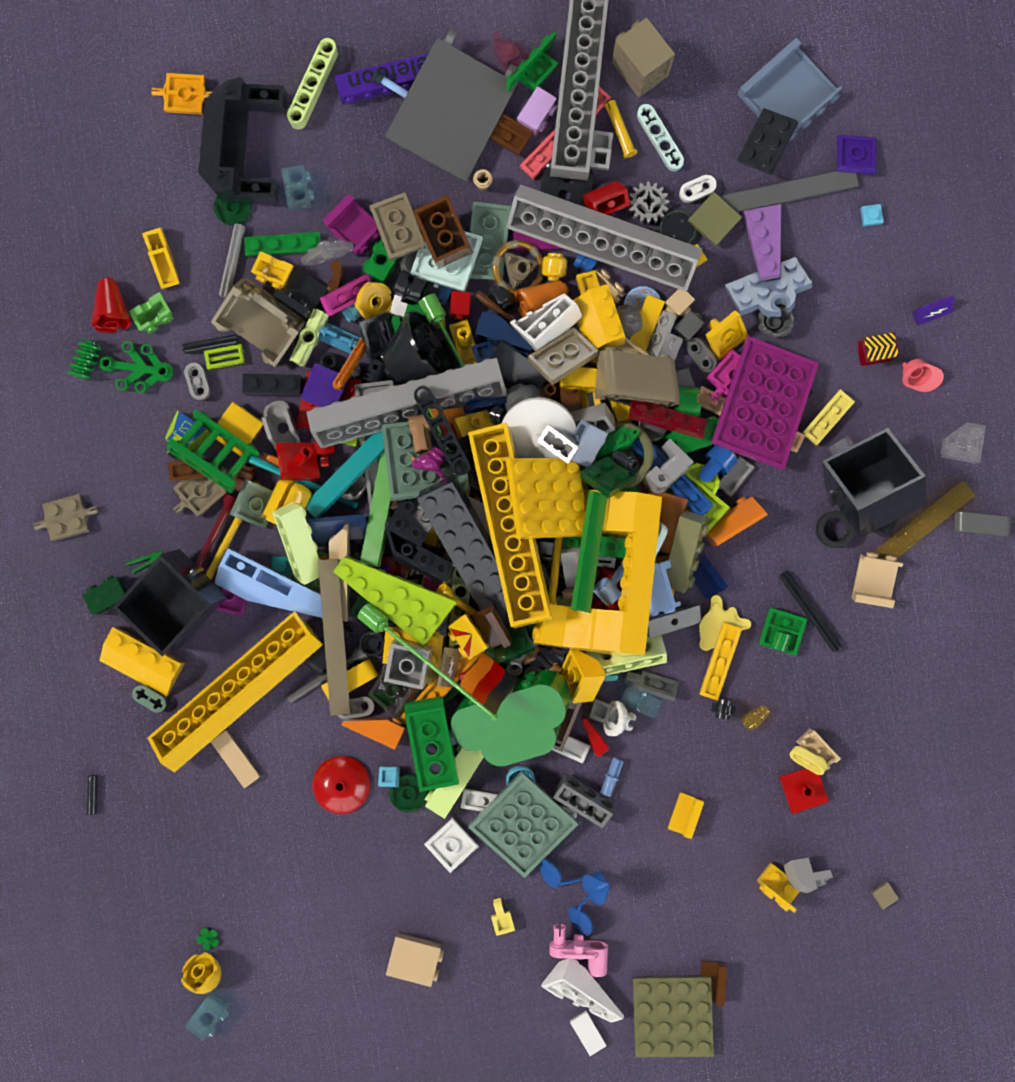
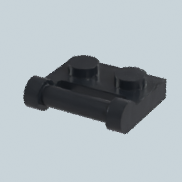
[357,311,394,359]

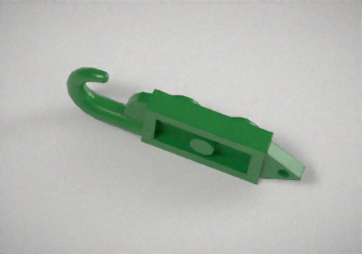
[579,426,641,471]

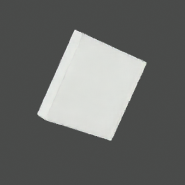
[424,817,479,873]

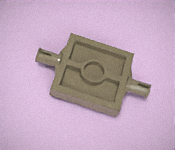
[173,466,228,517]
[33,494,99,542]

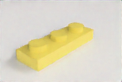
[802,389,855,446]

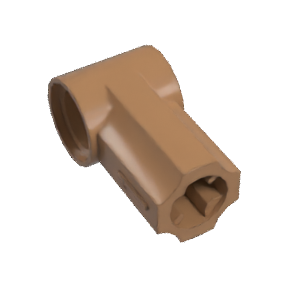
[408,415,432,455]

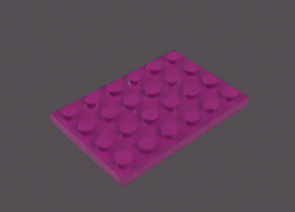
[711,336,819,470]

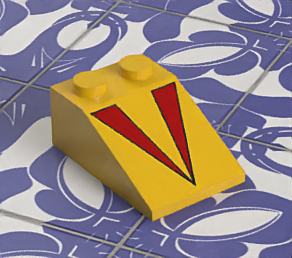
[447,614,489,660]

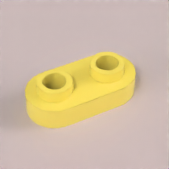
[790,746,828,775]

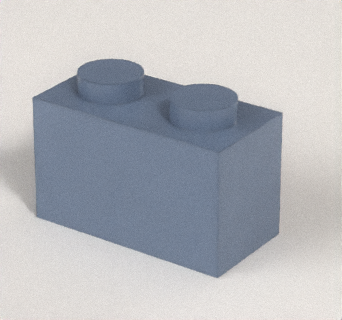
[572,419,608,467]

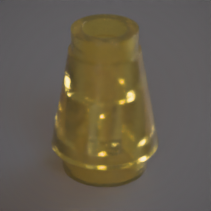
[741,705,770,732]

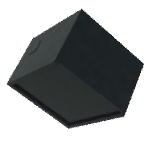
[822,428,926,538]
[112,549,228,656]

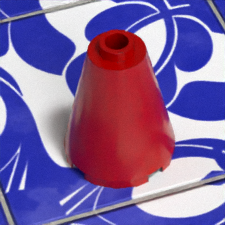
[91,277,131,333]

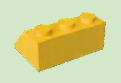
[573,284,625,352]

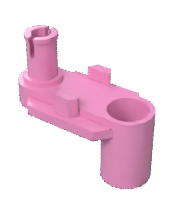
[549,924,608,977]

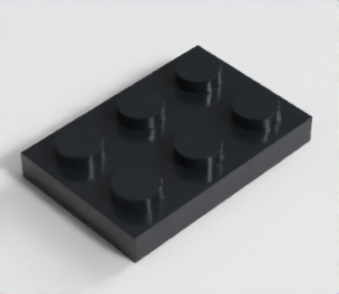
[737,108,798,175]

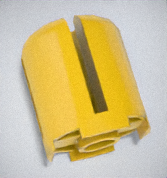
[261,480,313,524]

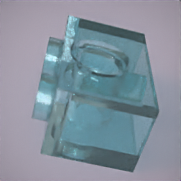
[185,990,230,1041]

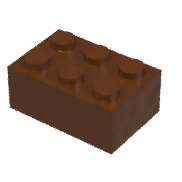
[413,195,474,268]

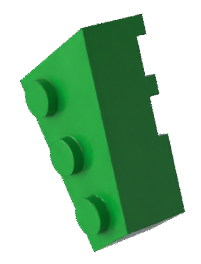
[658,416,719,459]

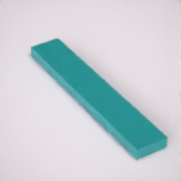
[306,431,385,518]

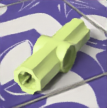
[289,309,329,368]

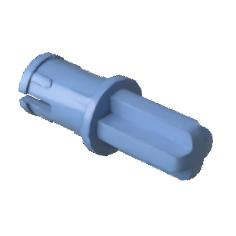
[600,758,623,797]

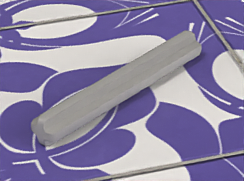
[219,224,245,298]

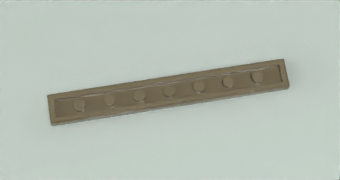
[318,559,350,716]

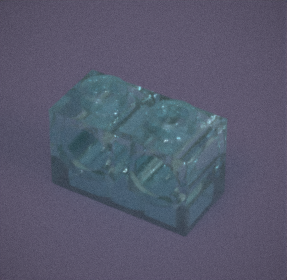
[281,165,315,211]

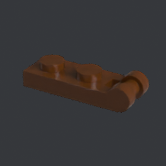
[324,261,344,318]

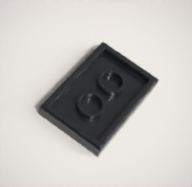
[489,340,546,390]

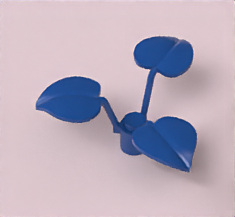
[539,858,610,937]

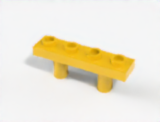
[449,320,477,365]

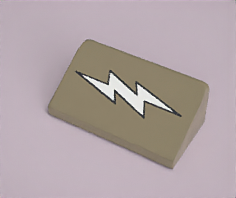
[437,647,460,687]

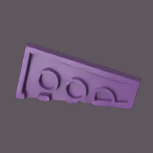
[743,204,781,281]

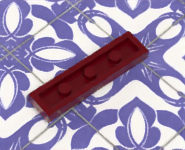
[628,400,707,439]

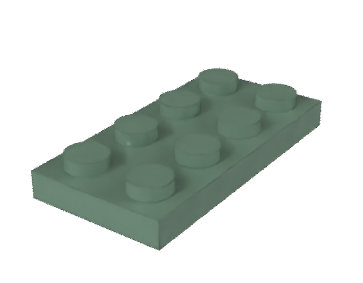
[470,202,511,282]

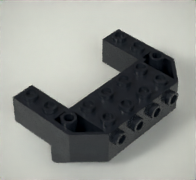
[198,77,288,205]
[385,465,482,585]

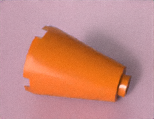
[514,281,569,318]

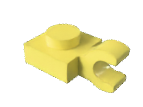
[491,897,515,936]

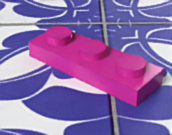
[320,274,371,316]

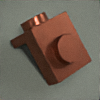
[234,461,259,491]

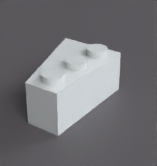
[510,294,583,351]

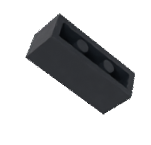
[242,373,304,397]

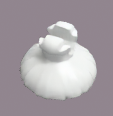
[603,701,636,736]

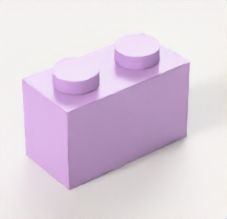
[517,86,558,136]

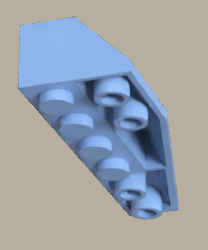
[215,549,322,618]

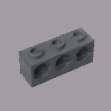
[553,773,615,828]

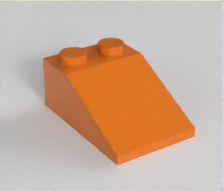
[341,716,407,750]

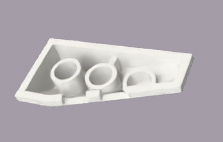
[541,959,624,1023]

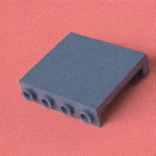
[737,38,842,141]

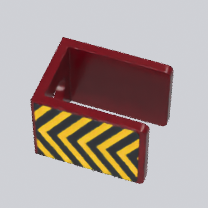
[856,332,900,366]

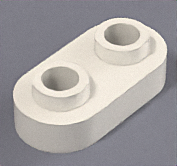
[679,175,716,203]

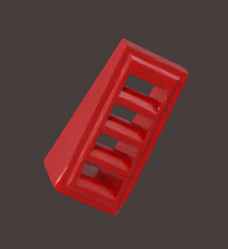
[582,717,609,757]

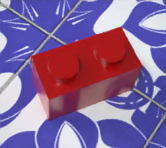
[583,181,630,215]

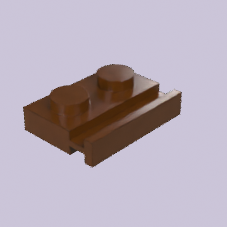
[489,113,533,157]

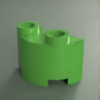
[129,292,174,334]

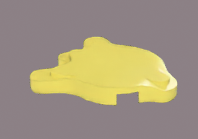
[699,595,751,651]

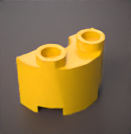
[251,251,294,291]

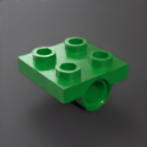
[758,608,807,656]

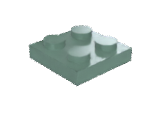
[230,479,273,529]

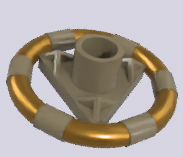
[492,240,544,296]

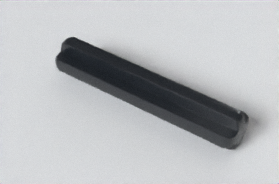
[182,334,239,354]

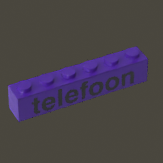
[335,53,429,105]

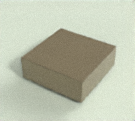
[871,882,899,910]

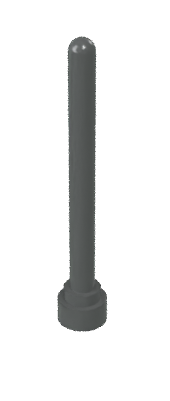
[287,646,369,703]

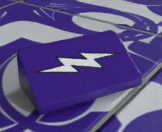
[912,296,954,325]

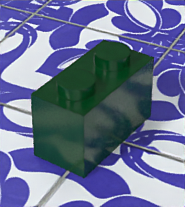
[82,575,128,615]

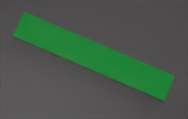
[571,491,607,613]

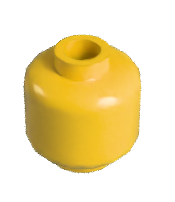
[542,253,567,281]

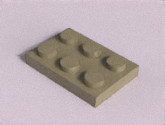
[369,192,426,261]
[528,327,598,385]

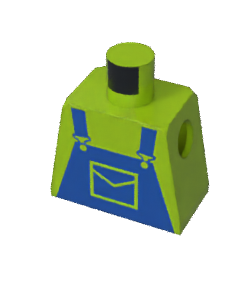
[165,411,211,460]

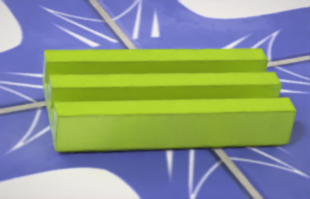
[204,344,246,370]

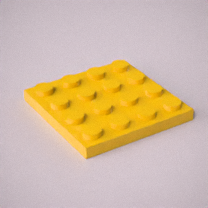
[506,458,586,539]

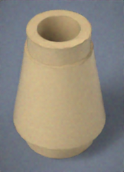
[473,170,492,191]

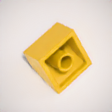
[560,649,606,703]

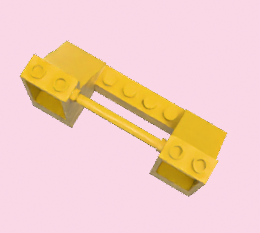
[532,490,662,656]

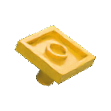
[706,310,748,361]

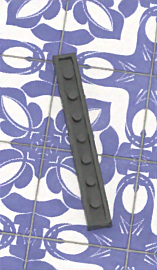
[719,172,859,213]

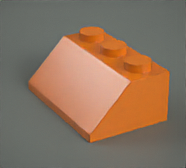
[706,496,768,547]

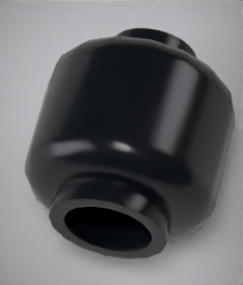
[487,285,515,313]

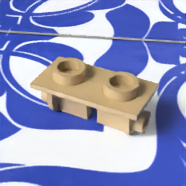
[595,268,626,305]

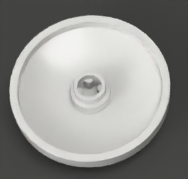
[502,397,577,458]

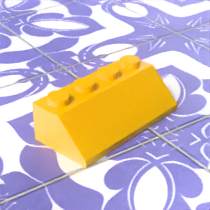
[100,627,186,697]

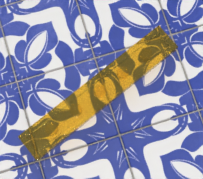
[873,480,975,558]

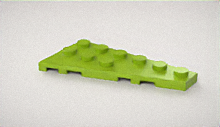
[333,556,459,646]

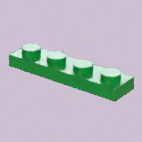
[244,232,322,258]

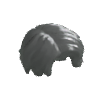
[758,304,795,338]
[616,305,642,339]

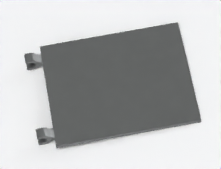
[384,29,518,183]

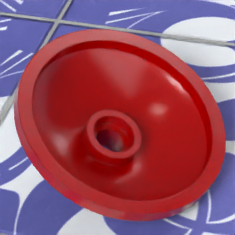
[312,756,371,814]

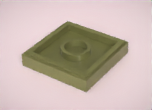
[688,192,742,247]

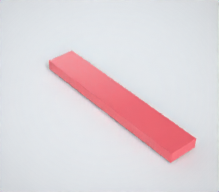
[520,86,612,180]

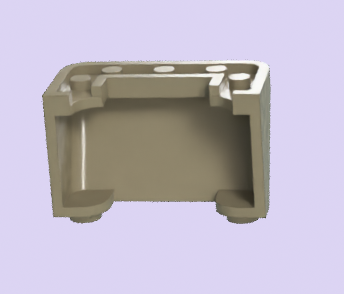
[211,278,306,367]
[595,347,680,408]

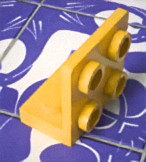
[757,863,800,912]

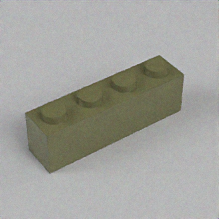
[666,510,708,593]

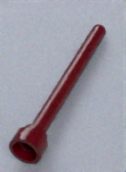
[195,494,237,567]

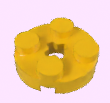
[355,282,393,319]

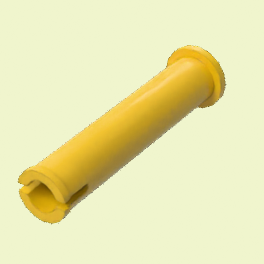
[604,100,638,158]

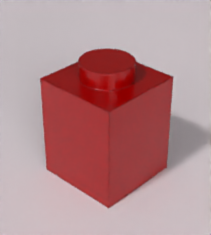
[450,291,471,321]

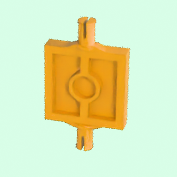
[152,73,212,115]

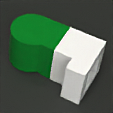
[390,295,426,320]

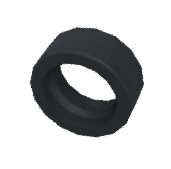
[815,511,855,548]

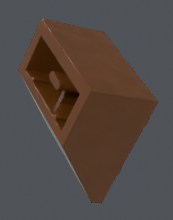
[540,380,581,412]

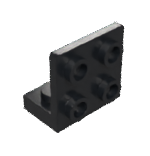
[273,268,327,320]

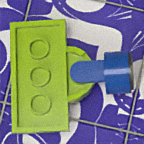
[645,445,738,537]

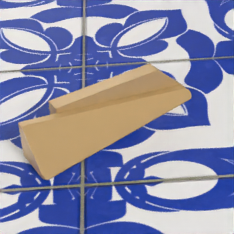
[329,524,350,621]

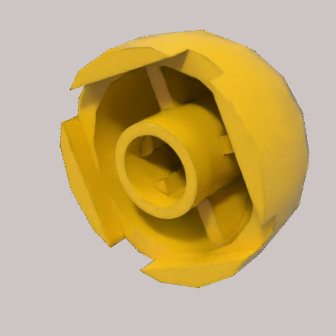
[181,952,222,994]

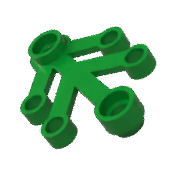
[99,341,173,394]

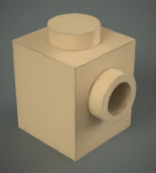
[664,289,695,319]

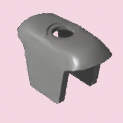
[261,401,300,451]

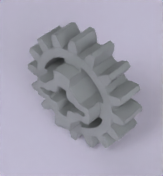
[629,182,669,225]

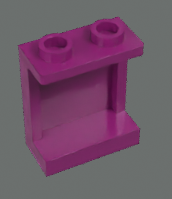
[322,194,381,256]

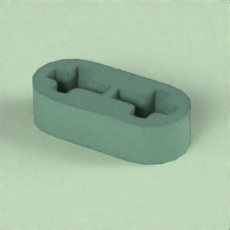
[132,685,168,712]

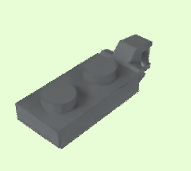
[624,671,679,701]

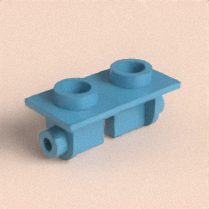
[319,323,360,354]

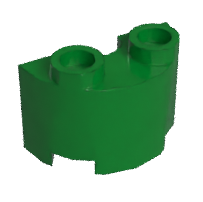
[672,387,701,417]

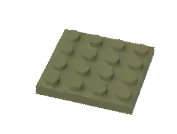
[633,976,714,1057]

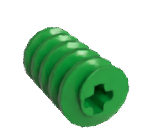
[66,337,103,380]

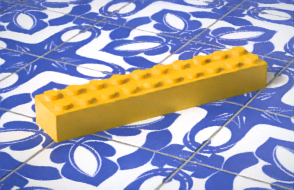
[468,423,553,628]
[148,611,323,773]

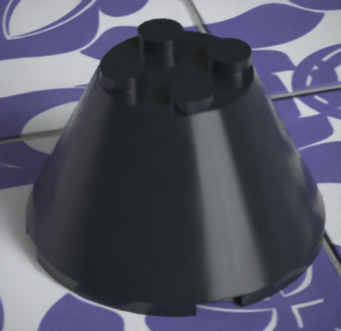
[380,310,454,385]

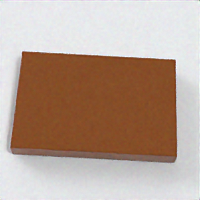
[649,490,689,554]

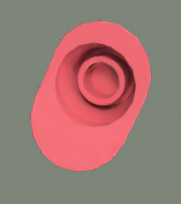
[902,359,944,392]

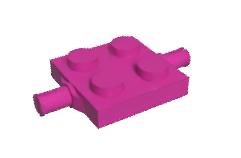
[707,349,740,402]

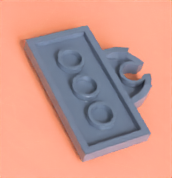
[725,257,812,318]

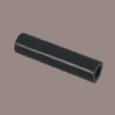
[87,775,98,815]

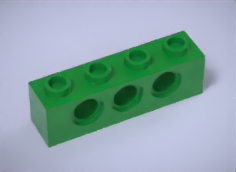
[363,213,419,285]

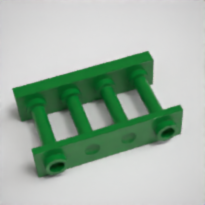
[167,409,259,494]

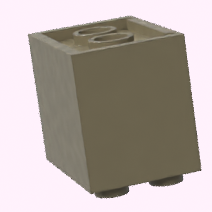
[612,17,675,98]

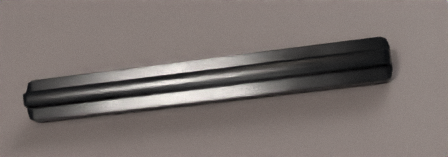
[779,571,842,652]

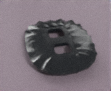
[540,160,593,207]

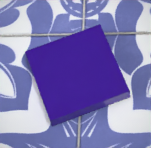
[836,135,876,174]
[300,363,350,407]

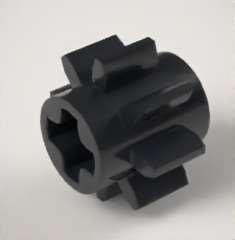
[711,698,736,720]

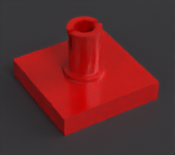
[276,442,320,481]
[779,768,829,814]

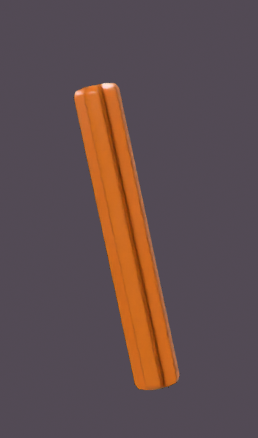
[333,337,366,391]

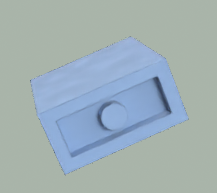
[649,560,681,617]

